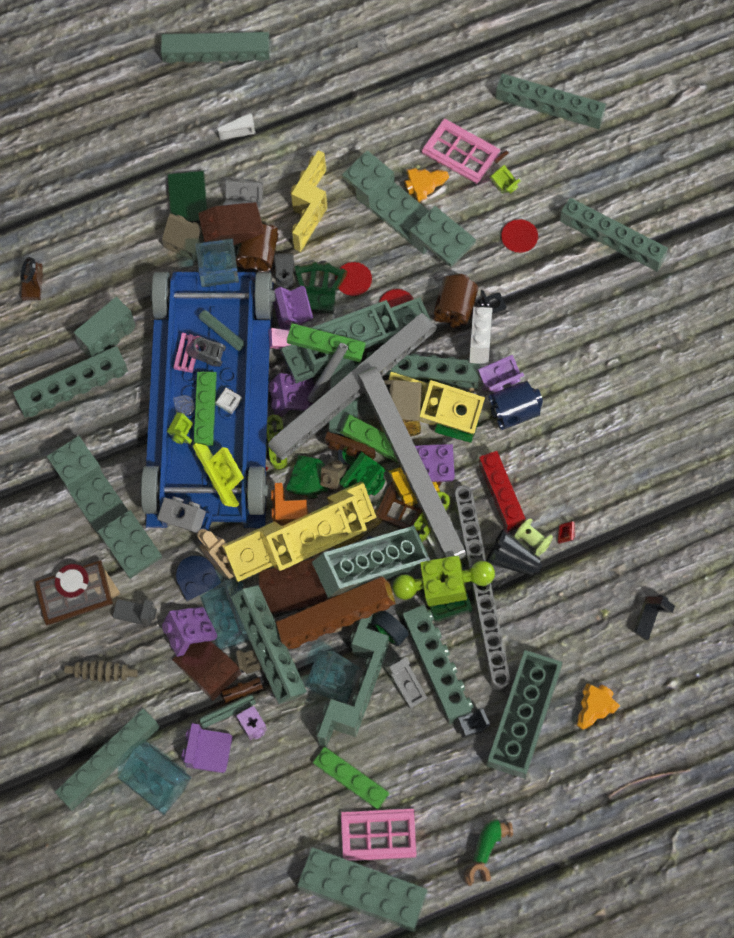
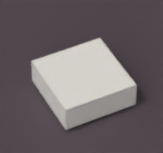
[215,388,242,414]

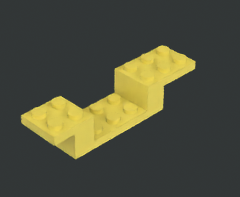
[222,482,377,582]

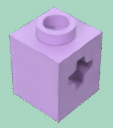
[237,705,267,740]

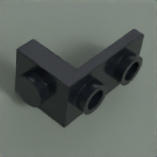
[634,595,675,640]

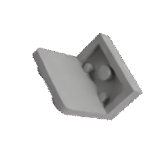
[223,180,263,210]

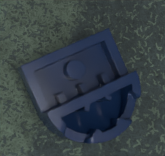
[176,555,222,601]

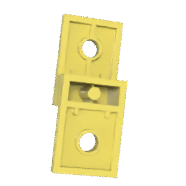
[290,150,328,252]
[388,372,485,435]

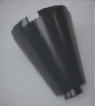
[486,529,542,576]

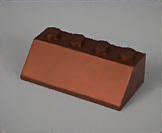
[258,558,340,615]

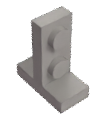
[384,657,428,708]

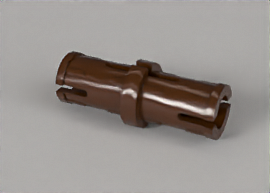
[222,677,263,703]

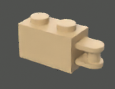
[197,529,234,580]

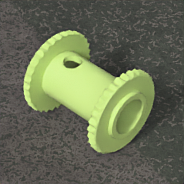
[514,518,553,556]

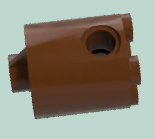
[235,224,279,274]
[433,274,479,329]

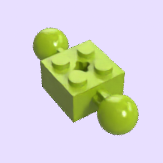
[392,555,495,606]

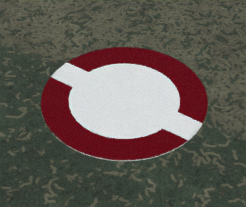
[55,564,89,598]

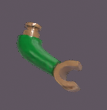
[464,819,513,887]

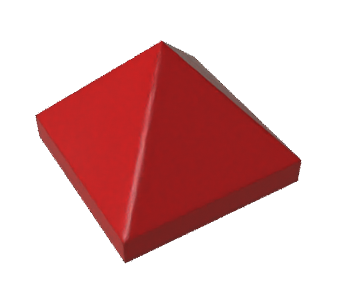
[558,521,576,544]

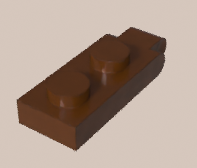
[325,432,376,459]

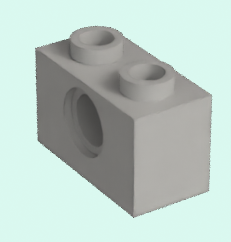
[157,496,206,533]

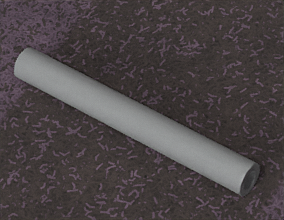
[308,343,348,403]

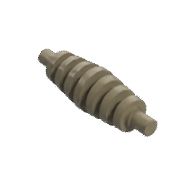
[64,660,138,682]

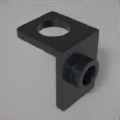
[478,290,506,314]

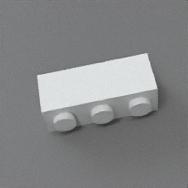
[470,307,492,364]

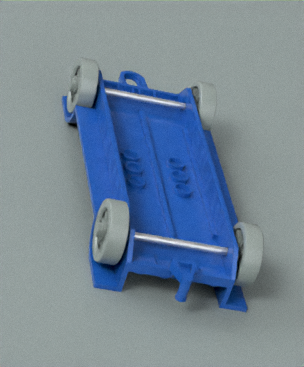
[139,249,275,544]

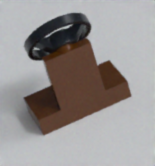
[20,257,43,300]

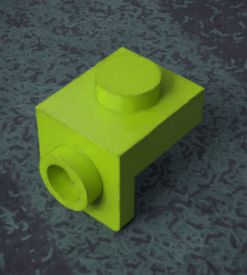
[489,165,521,194]
[167,412,193,444]

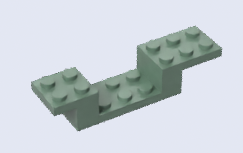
[342,150,476,267]
[281,297,435,383]
[47,436,163,579]
[315,612,389,748]

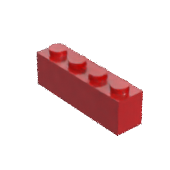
[479,451,526,532]

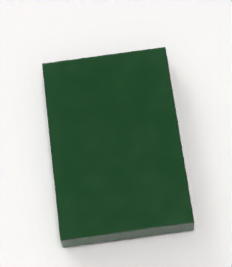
[168,171,207,223]

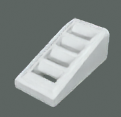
[218,113,255,140]

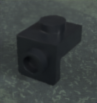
[455,708,490,738]

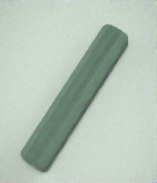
[199,310,245,351]
[199,694,256,728]

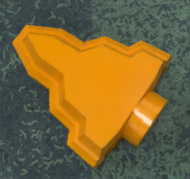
[404,168,449,202]
[577,683,620,730]

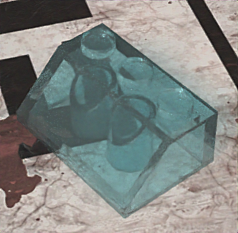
[201,580,250,650]
[118,741,192,815]

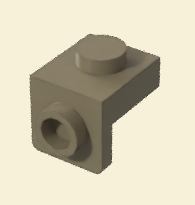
[321,461,350,490]
[235,650,263,674]

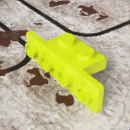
[193,443,244,507]

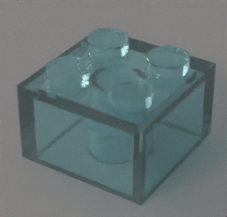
[195,239,239,287]

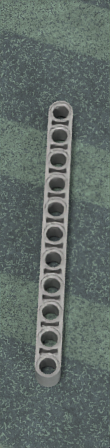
[268,313,436,460]
[358,366,467,560]
[454,485,510,692]

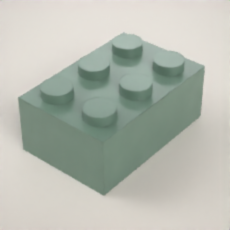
[74,297,136,358]

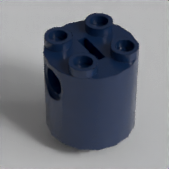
[488,381,543,431]

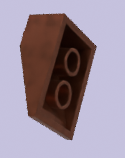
[198,202,264,253]
[172,641,241,701]

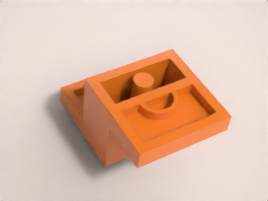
[271,483,308,526]

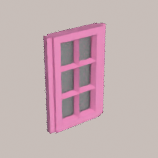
[422,119,500,184]
[341,809,417,861]

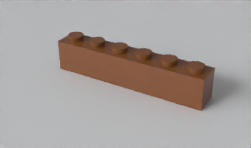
[276,576,396,649]

